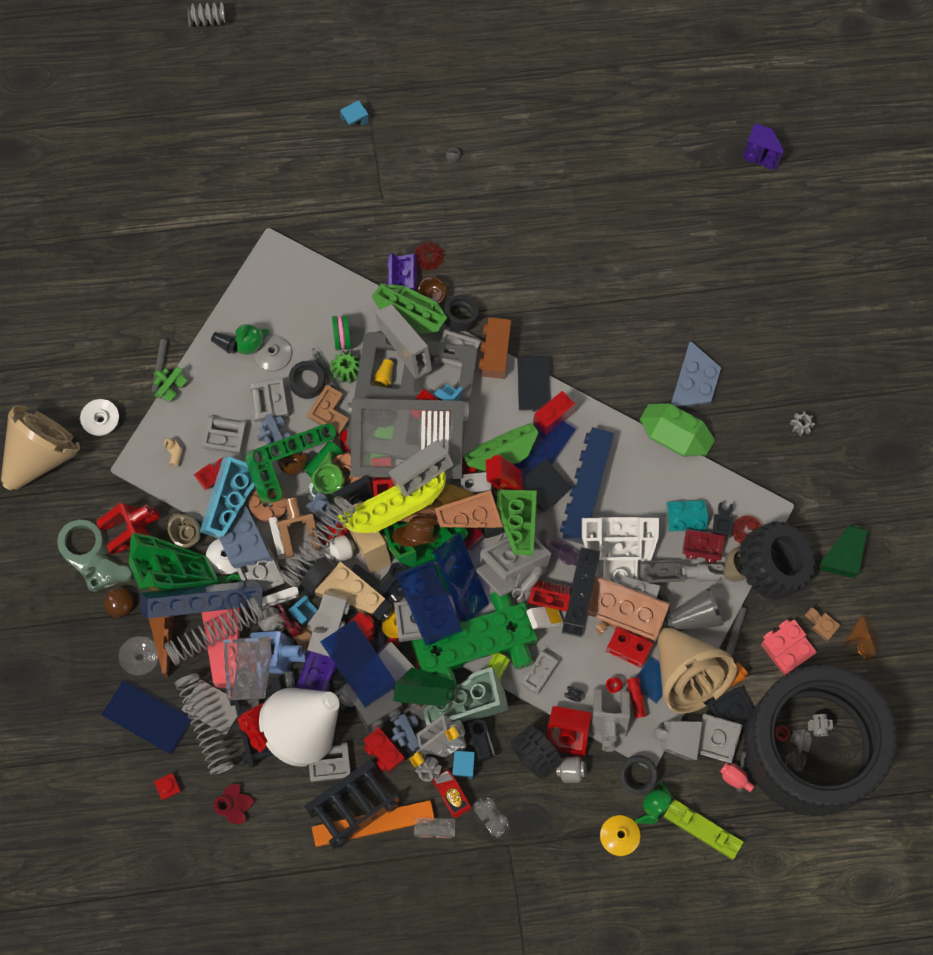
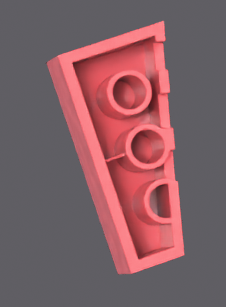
[202,608,242,689]

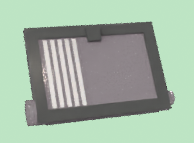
[348,399,469,479]

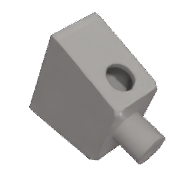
[451,472,496,502]
[653,721,702,760]

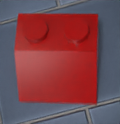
[547,706,592,757]

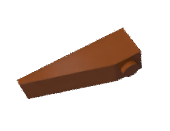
[149,616,174,678]

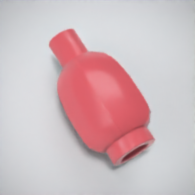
[720,762,754,792]

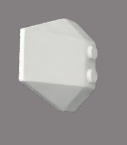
[582,517,659,584]

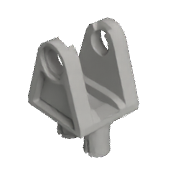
[590,689,630,752]

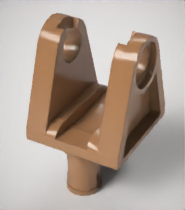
[278,496,321,559]

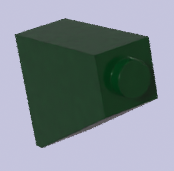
[817,525,867,579]
[393,667,456,707]

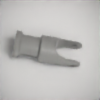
[680,564,725,582]

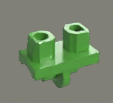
[153,366,187,402]

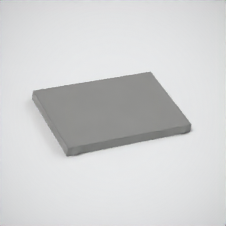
[182,680,237,735]

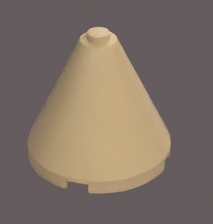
[1,405,80,491]
[657,628,737,713]

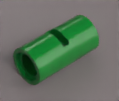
[304,441,343,478]

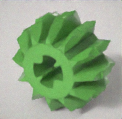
[330,351,360,383]

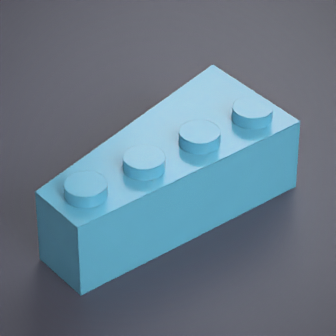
[200,456,263,538]

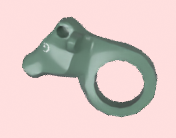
[57,519,134,592]

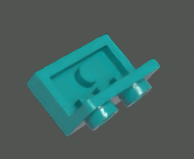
[666,500,708,532]

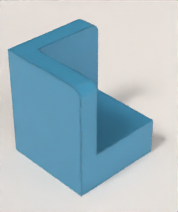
[340,100,368,126]
[434,384,463,401]
[288,595,317,628]
[453,751,474,779]

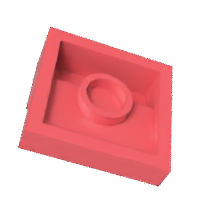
[761,619,817,676]

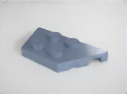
[671,342,721,407]
[219,506,273,568]

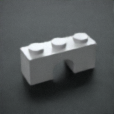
[308,590,350,657]

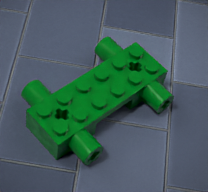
[412,592,537,686]

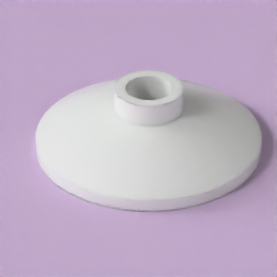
[80,399,119,436]
[206,539,237,575]

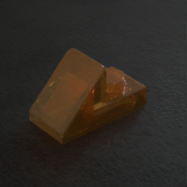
[844,616,876,660]

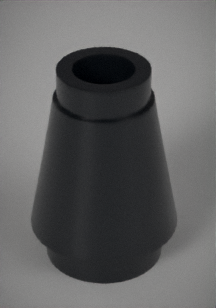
[211,332,238,354]

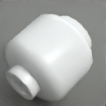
[325,535,355,563]

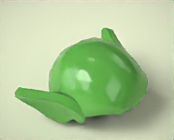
[311,452,345,495]

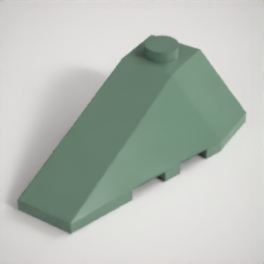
[423,667,509,726]

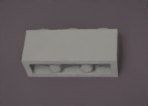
[388,440,453,497]

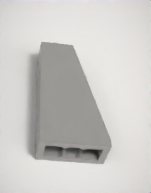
[375,304,432,379]
[337,642,416,707]

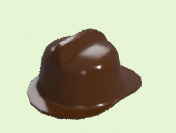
[392,516,437,547]

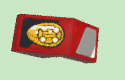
[432,769,471,818]

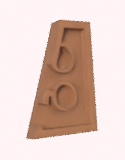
[434,490,503,528]

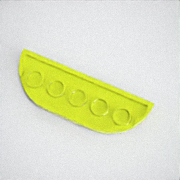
[337,471,446,533]

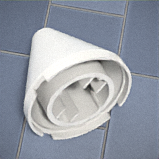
[259,688,339,766]

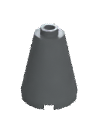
[667,588,724,631]

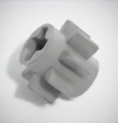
[790,411,815,436]
[808,714,833,737]
[415,756,442,782]

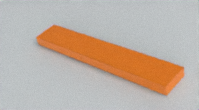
[312,801,435,847]

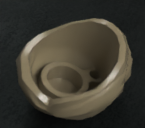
[167,513,201,548]
[723,547,746,582]

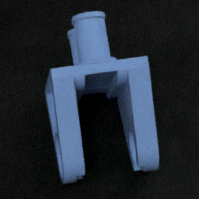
[245,631,309,674]

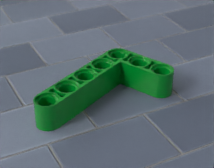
[245,423,336,504]

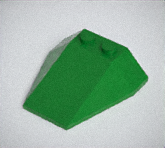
[384,521,468,569]
[129,533,219,591]

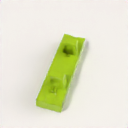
[663,799,743,860]

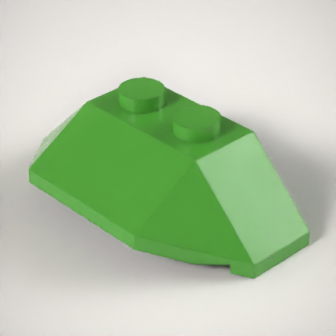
[372,284,447,335]
[640,403,715,457]
[462,423,538,471]

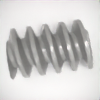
[188,2,225,27]

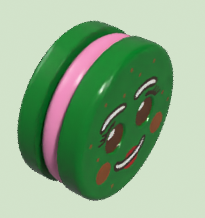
[332,315,351,351]

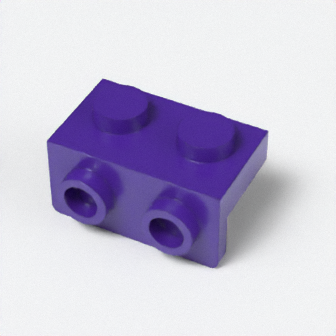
[387,253,417,291]
[296,651,337,692]

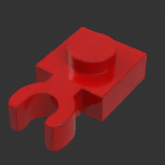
[193,458,223,490]

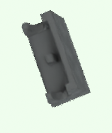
[640,560,685,583]

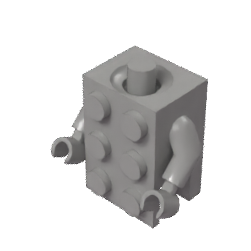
[476,537,551,603]

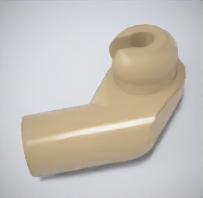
[164,438,182,467]

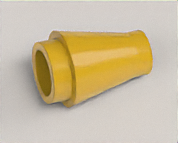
[373,359,394,388]

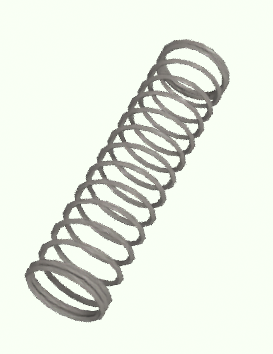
[279,496,356,588]
[165,597,265,665]
[175,673,235,775]

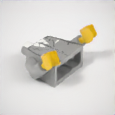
[409,714,466,767]

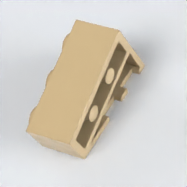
[341,501,391,574]
[315,562,386,618]

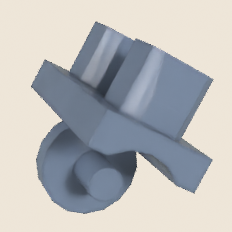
[257,414,291,453]
[306,492,340,527]
[391,714,419,754]

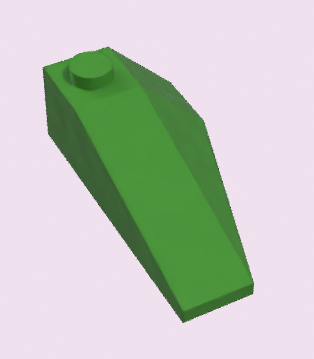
[497,489,537,556]

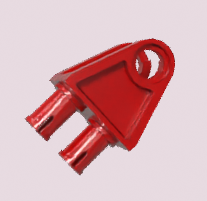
[96,503,160,554]

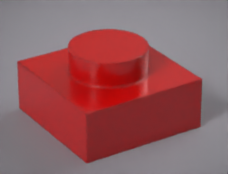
[154,773,181,801]

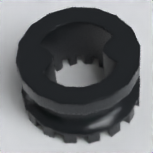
[564,686,584,702]

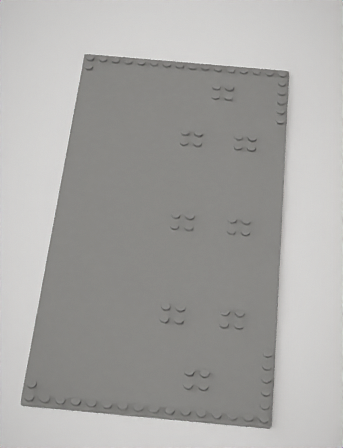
[111,228,794,769]

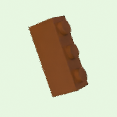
[479,317,511,379]

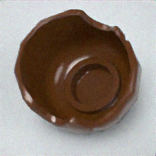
[418,277,447,305]
[277,452,308,476]
[104,587,135,618]

